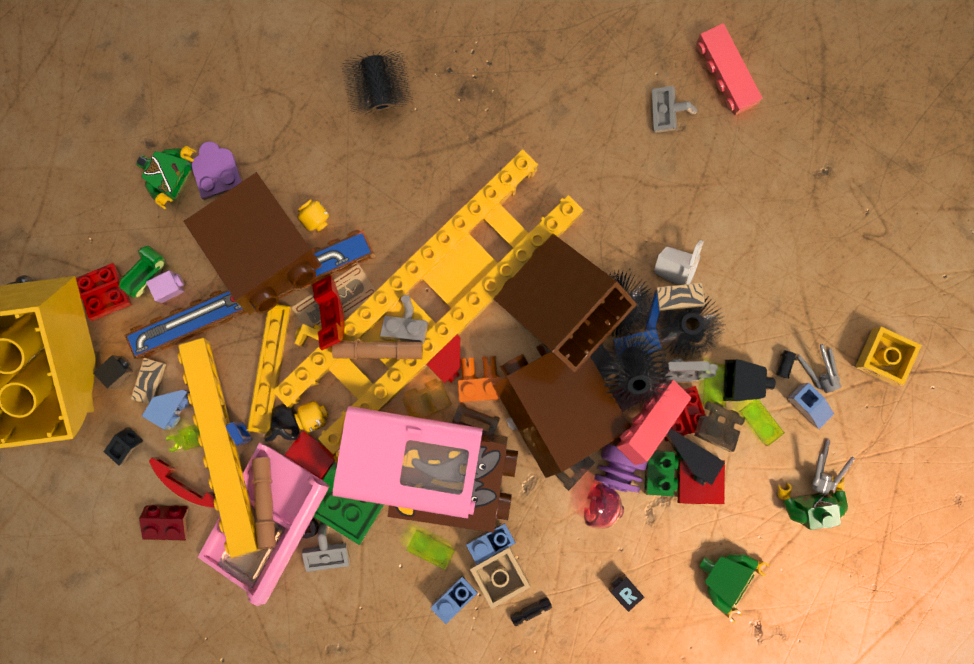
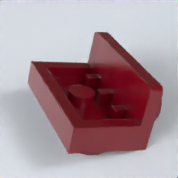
[139,505,189,541]

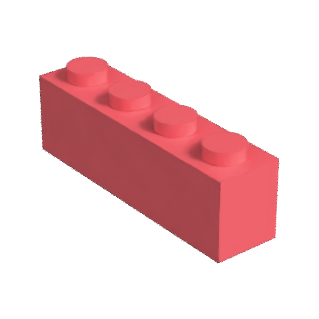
[697,23,763,115]
[617,379,691,465]

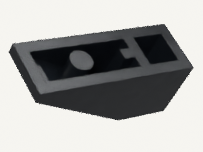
[666,428,725,486]

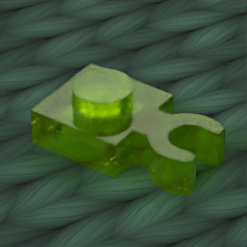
[166,424,200,452]

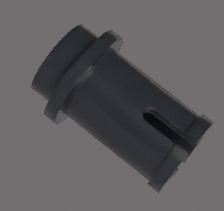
[776,350,797,379]

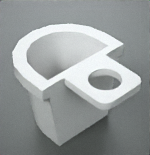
[654,240,704,286]

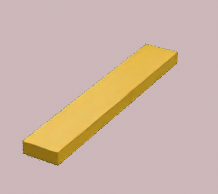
[247,304,291,434]

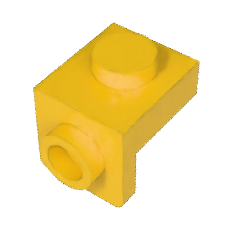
[294,324,322,346]

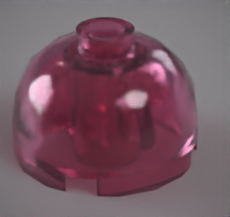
[584,484,624,529]

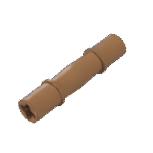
[332,340,423,360]
[252,457,276,549]

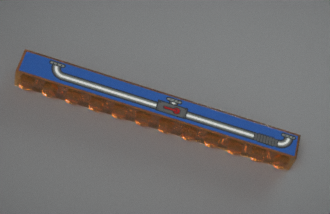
[124,230,376,360]

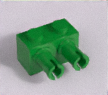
[644,451,678,496]

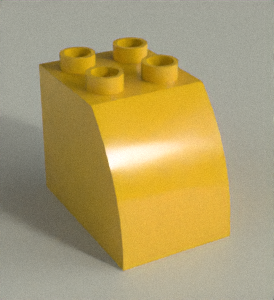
[0,276,96,448]

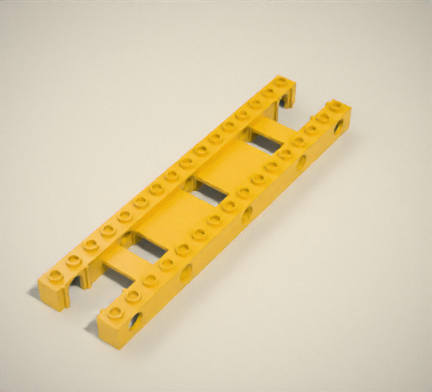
[273,149,584,454]

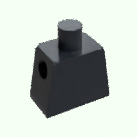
[723,359,776,401]

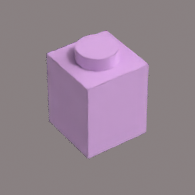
[146,270,185,303]

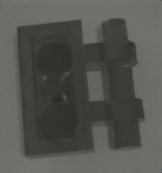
[694,401,745,452]

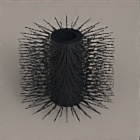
[342,49,413,115]
[606,270,654,339]
[656,294,726,361]
[600,330,672,411]

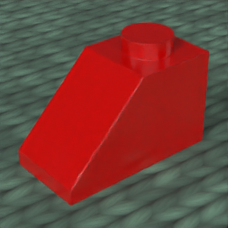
[426,334,461,384]

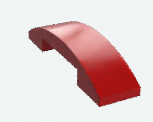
[312,275,344,350]
[149,457,216,508]

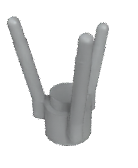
[797,344,841,393]
[811,439,855,494]

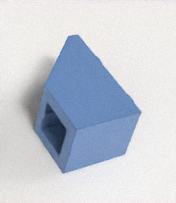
[787,383,834,429]
[142,390,190,430]
[466,523,516,564]
[431,576,478,624]

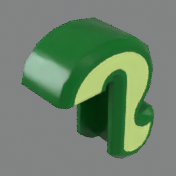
[119,246,165,298]

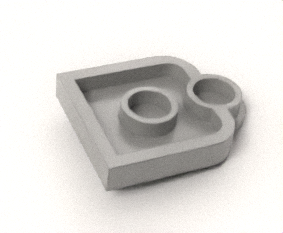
[659,359,718,383]

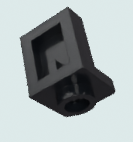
[103,427,143,466]

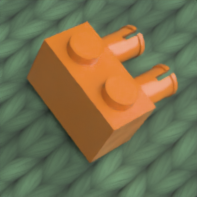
[458,356,502,402]

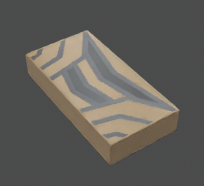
[657,283,705,311]
[131,358,166,404]

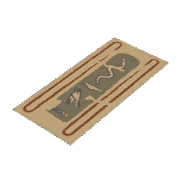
[291,264,376,338]

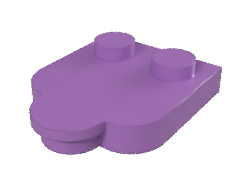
[192,142,242,200]

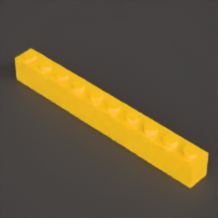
[178,338,262,558]

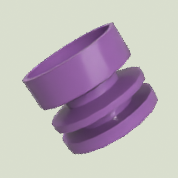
[594,444,648,493]

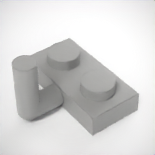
[652,86,697,133]
[380,295,428,344]
[302,522,350,572]

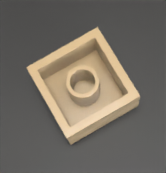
[470,547,530,609]

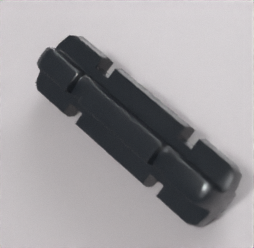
[511,597,552,626]

